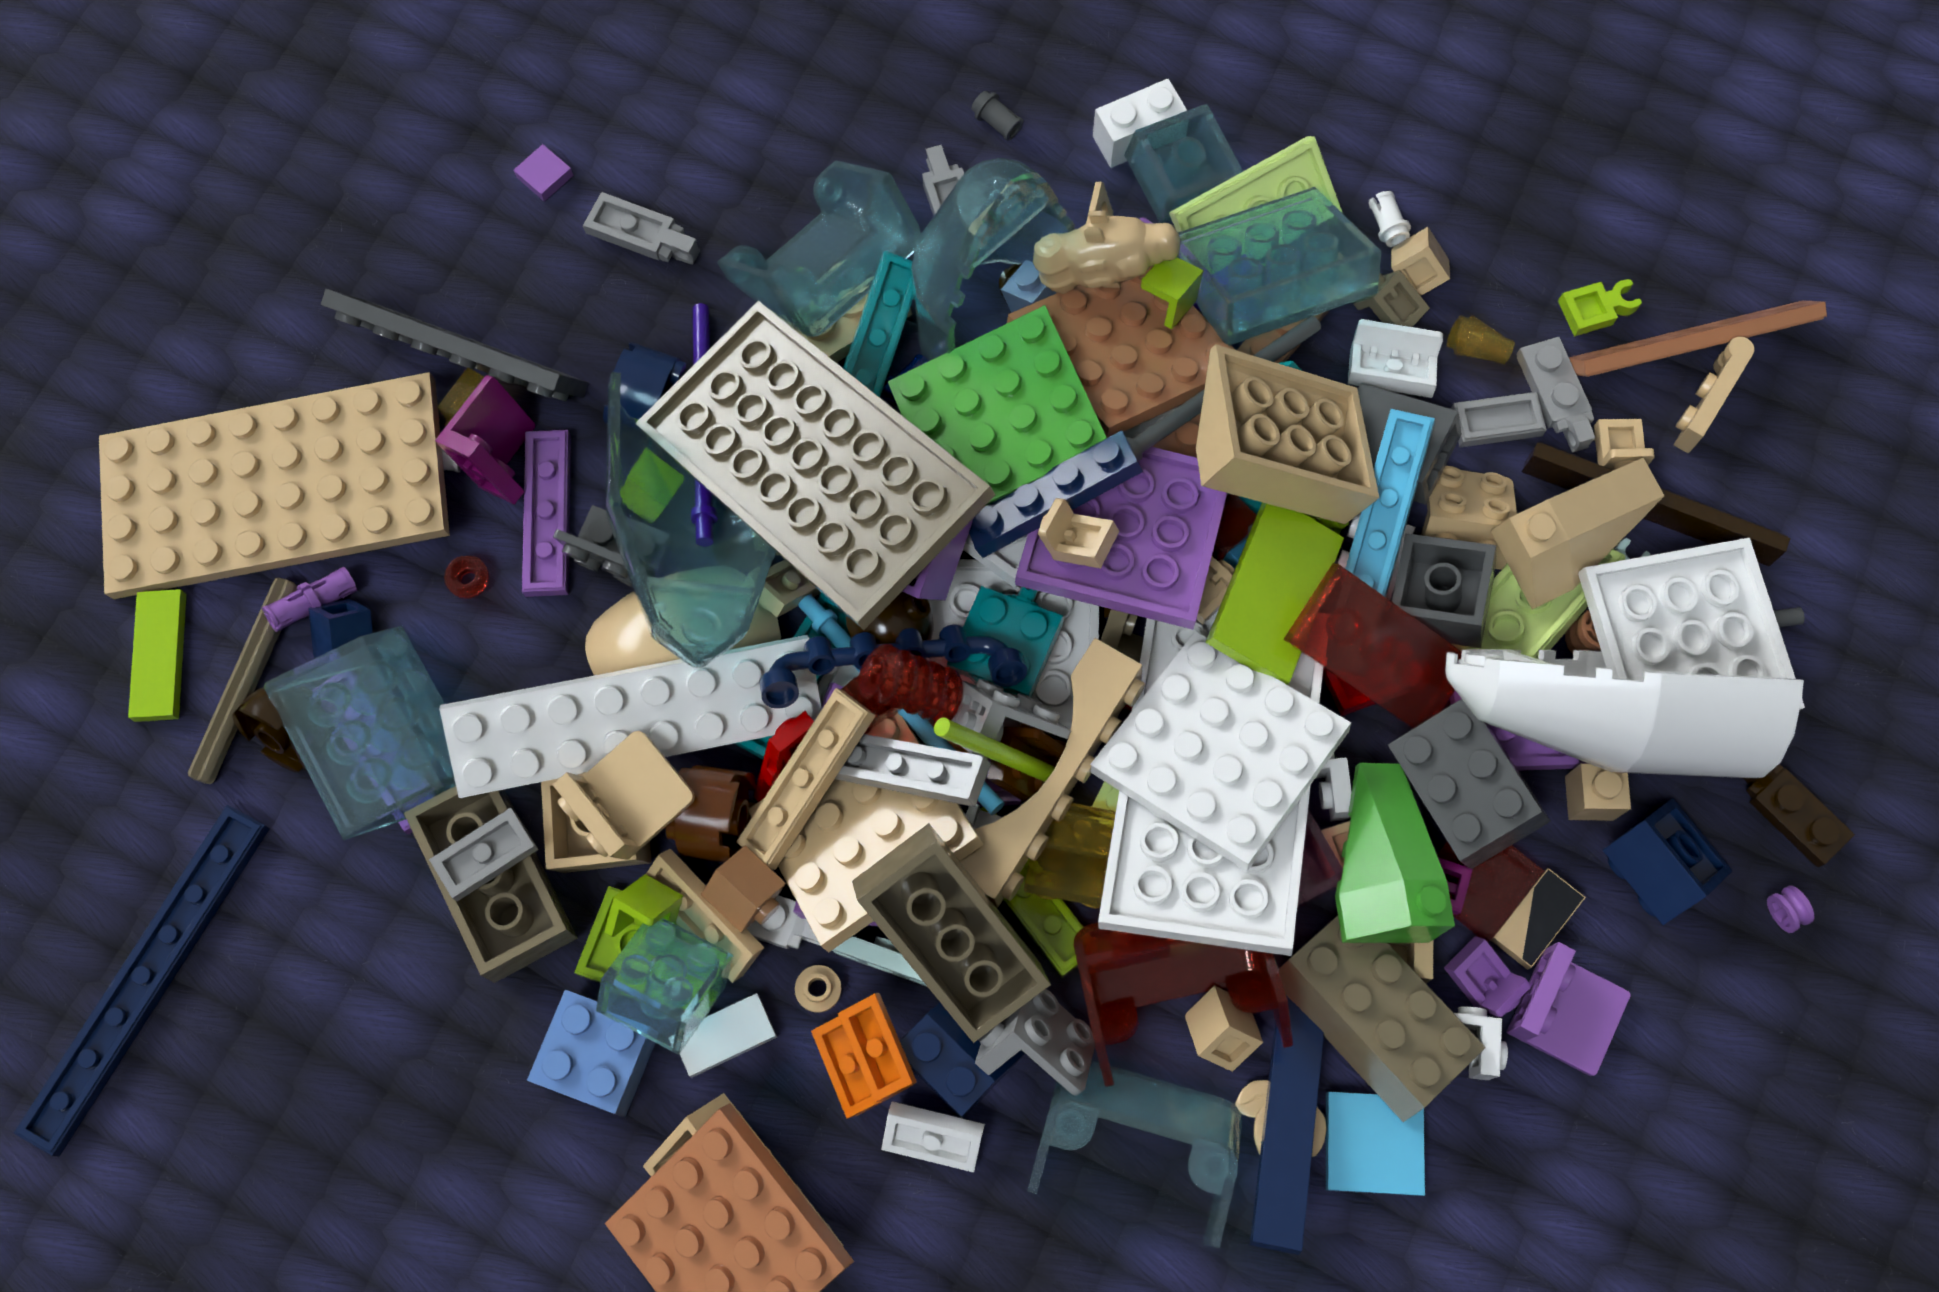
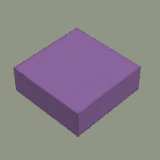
[513,144,574,202]

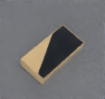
[1490,868,1586,970]

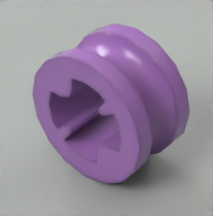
[1767,885,1815,933]

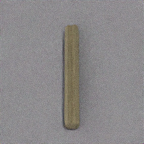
[188,578,297,784]

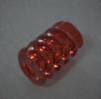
[858,644,963,723]

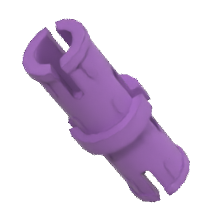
[262,567,357,632]

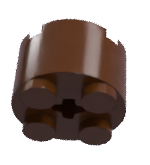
[666,765,757,862]

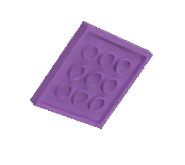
[1015,447,1227,630]

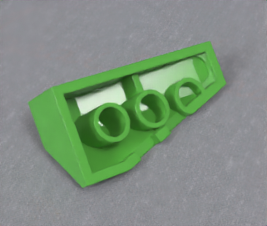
[1335,763,1455,943]

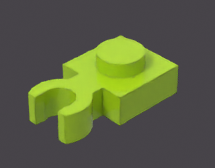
[1558,279,1642,337]

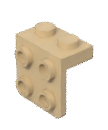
[1421,466,1517,570]
[552,731,695,860]

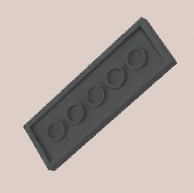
[321,289,589,402]

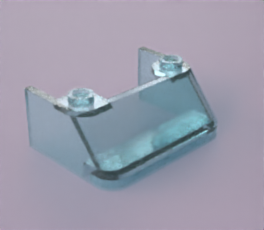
[1026,1060,1242,1248]

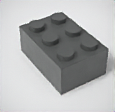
[1388,699,1551,869]

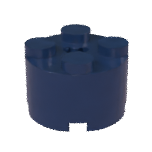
[603,342,686,438]

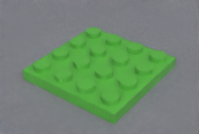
[888,305,1107,506]

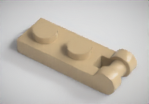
[1673,337,1754,453]

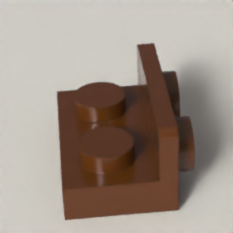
[987,722,1066,802]

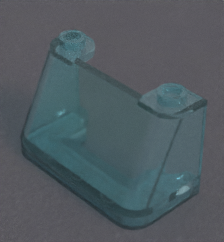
[717,160,921,337]

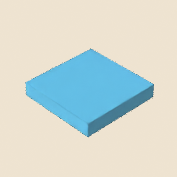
[1326,1092,1425,1196]

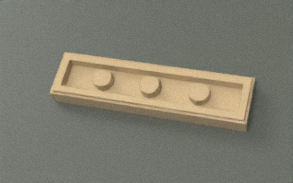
[736,688,876,870]

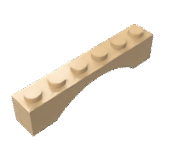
[960,638,1145,908]

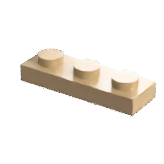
[646,848,764,983]

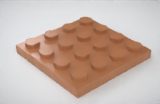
[1007,266,1235,438]
[605,1103,854,1292]

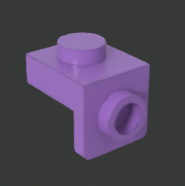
[1444,936,1531,1017]

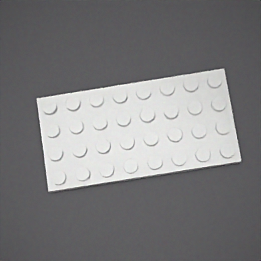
[1098,611,1329,956]

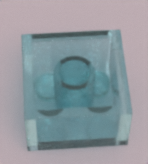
[1124,104,1243,223]
[596,918,733,1055]

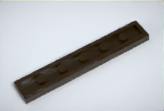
[1521,442,1791,567]

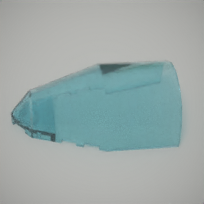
[911,158,1075,363]
[606,372,776,668]

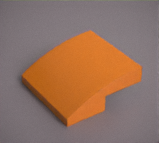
[811,993,917,1119]

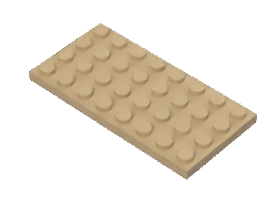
[99,372,450,599]

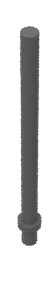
[1126,316,1321,461]

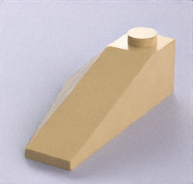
[1491,457,1664,610]

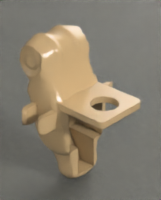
[1033,182,1180,294]

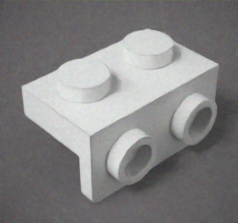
[1348,319,1443,398]

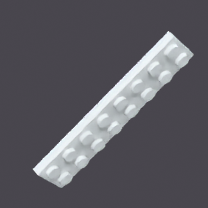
[439,635,821,798]

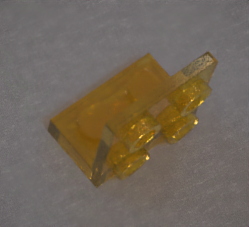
[1024,803,1116,908]

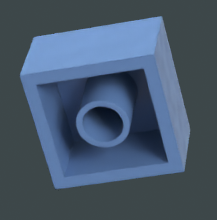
[527,990,662,1118]

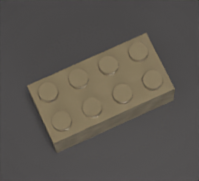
[404,786,578,983]
[852,823,1051,1043]
[1271,916,1486,1122]

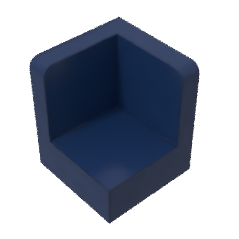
[308,599,375,669]

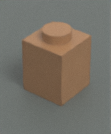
[701,845,786,933]

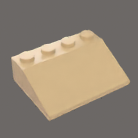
[1196,344,1379,524]

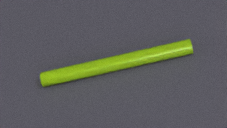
[934,717,1055,782]

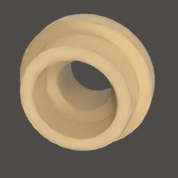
[795,965,842,1013]

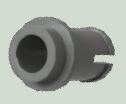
[971,90,1024,141]

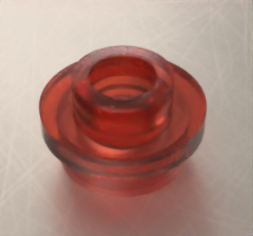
[444,556,489,599]

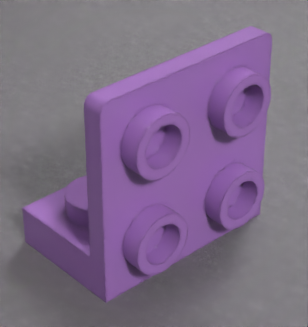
[1506,942,1630,1076]

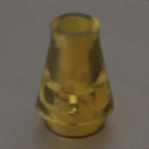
[1447,315,1515,364]

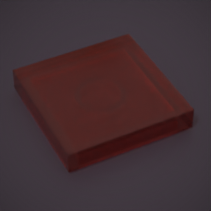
[1437,841,1545,942]

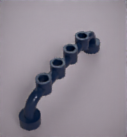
[759,624,1027,708]

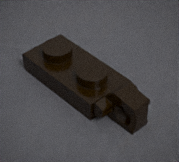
[1743,765,1855,868]

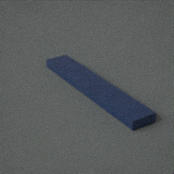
[1250,962,1324,1255]

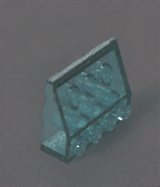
[1177,187,1381,345]
[264,626,456,840]

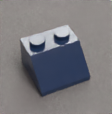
[1602,798,1733,925]
[900,1003,1025,1119]

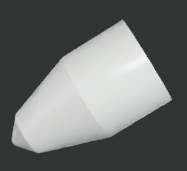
[1445,649,1804,778]

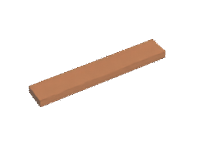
[1569,300,1827,377]

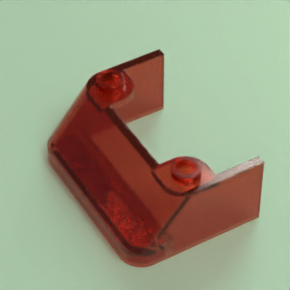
[1073,923,1293,1087]

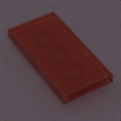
[1283,563,1462,729]

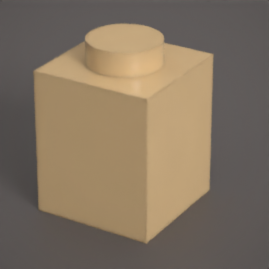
[1565,763,1631,821]

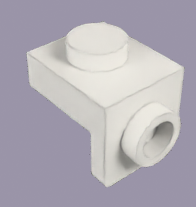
[1454,1007,1508,1080]

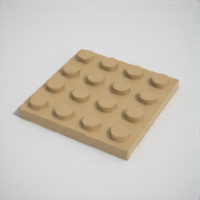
[749,709,984,953]

